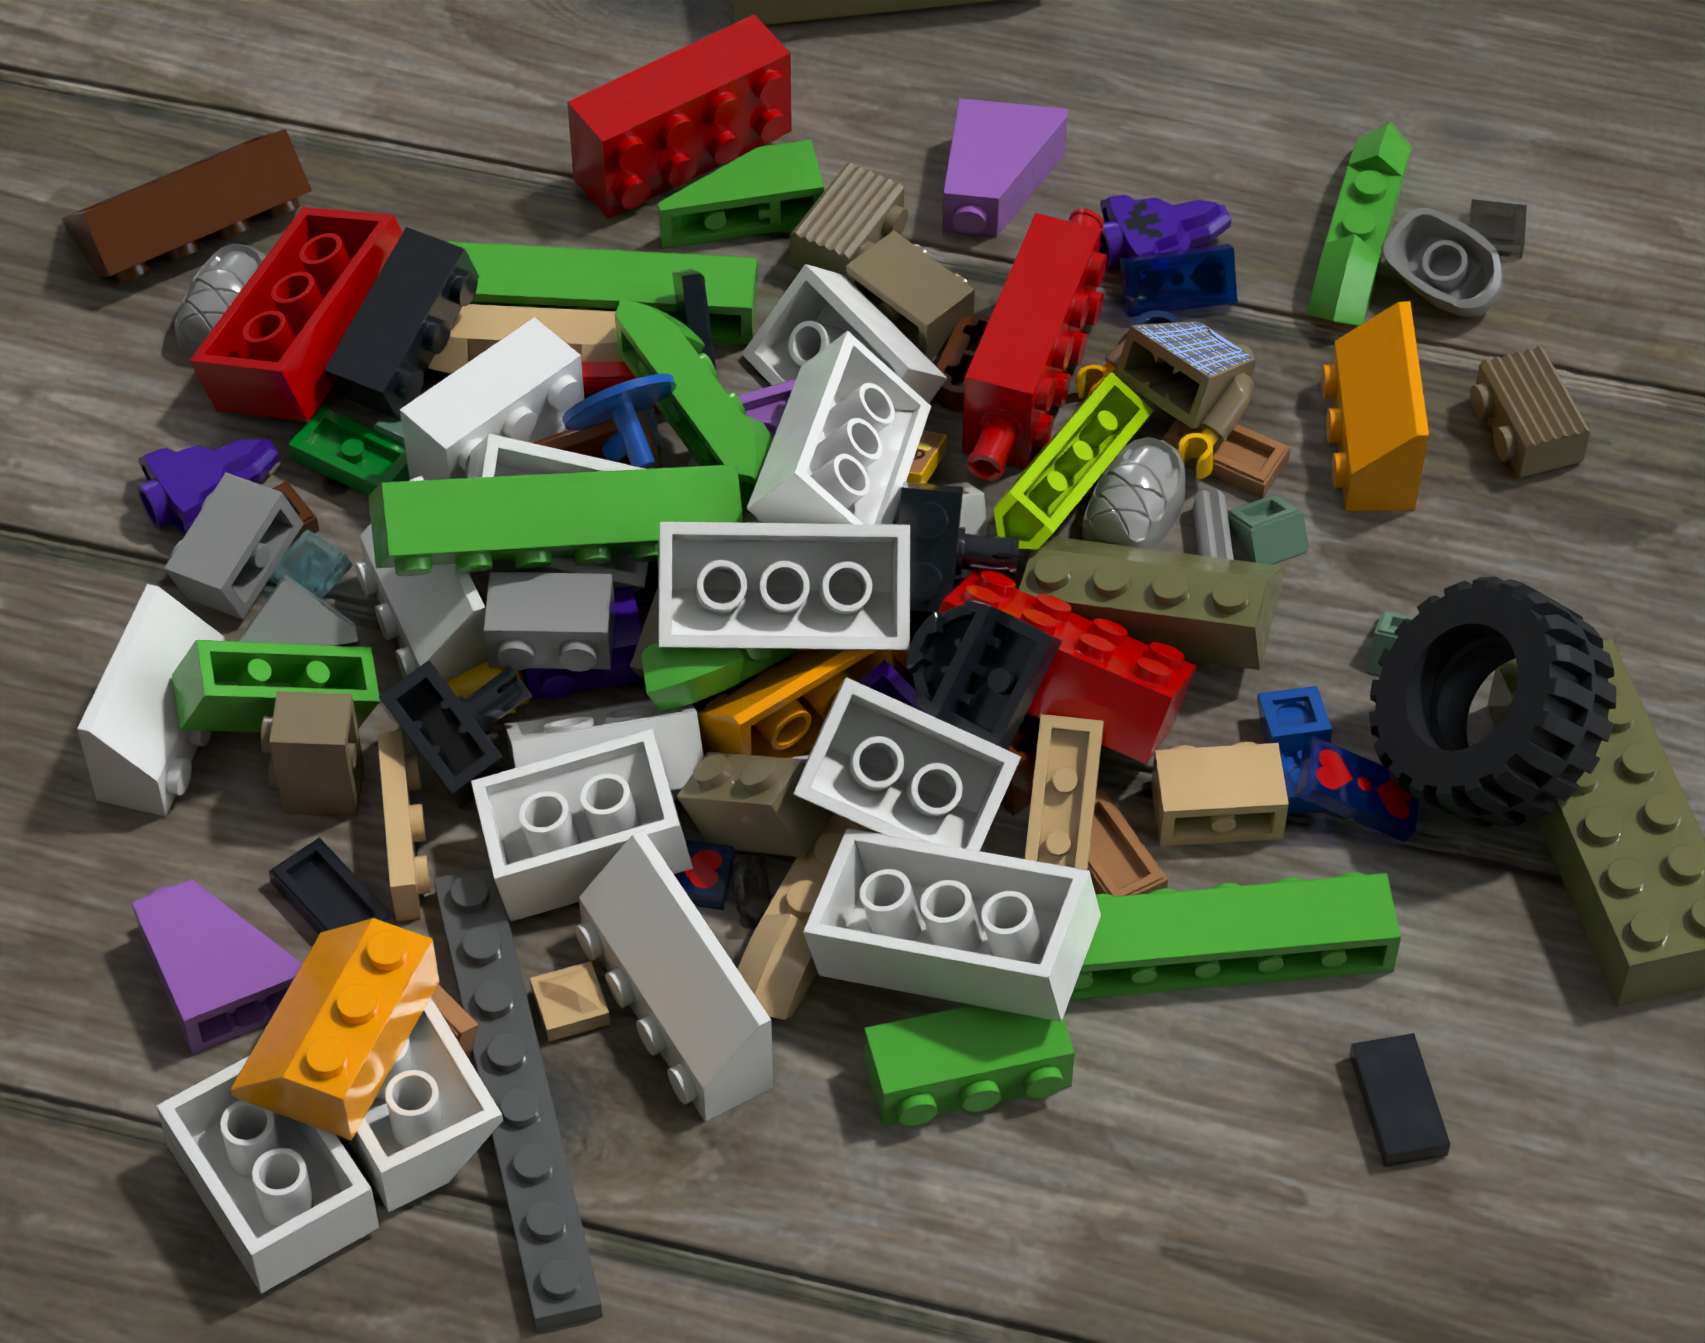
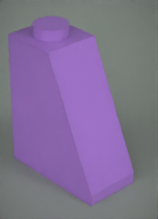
[942,98,1068,237]
[131,879,302,1055]

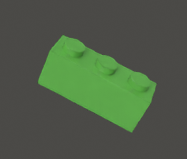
[172,640,380,732]
[864,1005,1075,1127]

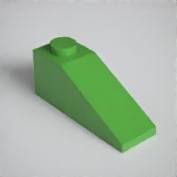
[658,140,824,249]

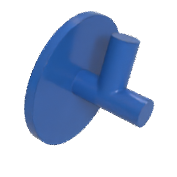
[562,374,677,469]

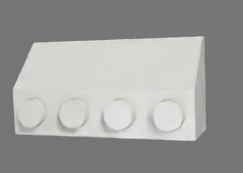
[747,331,931,525]
[658,522,910,650]
[575,829,773,1122]

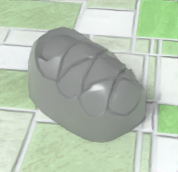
[1383,208,1503,318]
[174,244,266,355]
[1081,437,1186,549]

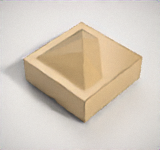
[530,961,610,1042]

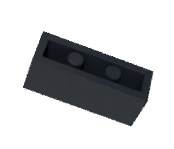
[324,227,479,419]

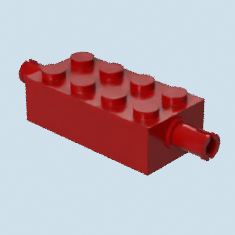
[962,208,1107,481]

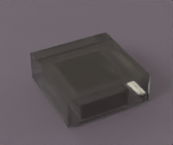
[1468,199,1527,259]

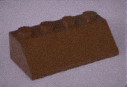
[62,129,312,283]

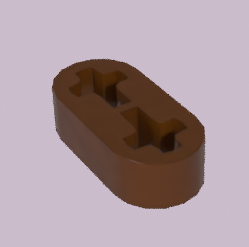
[935,314,991,411]

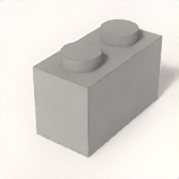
[164,473,304,620]
[484,572,615,672]

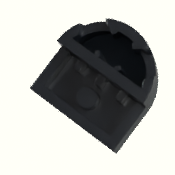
[907,600,1062,750]

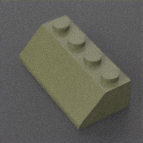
[1019,536,1285,670]

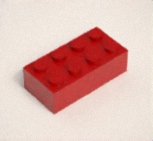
[567,14,792,219]
[189,207,402,422]
[939,571,1197,764]

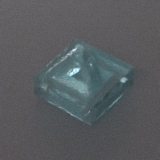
[271,529,353,599]

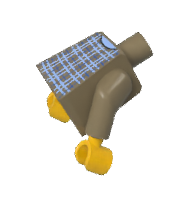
[1076,321,1256,479]

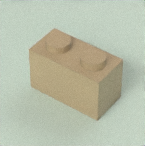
[1151,742,1289,847]

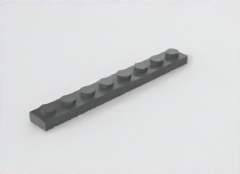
[433,866,603,1331]

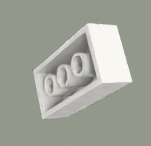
[803,828,1101,1022]

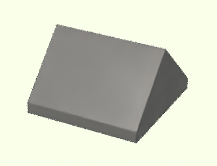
[237,574,358,645]

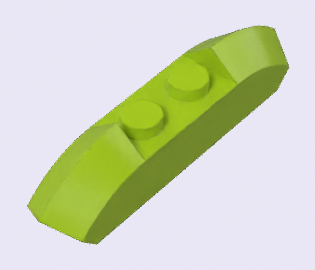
[993,372,1154,550]

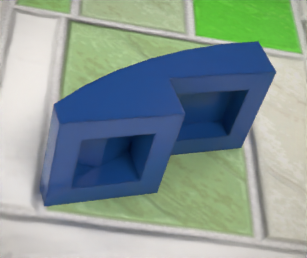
[1257,686,1346,815]

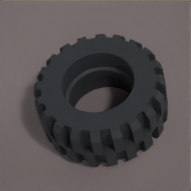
[1369,576,1616,828]

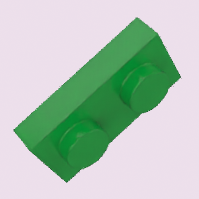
[288,406,409,496]

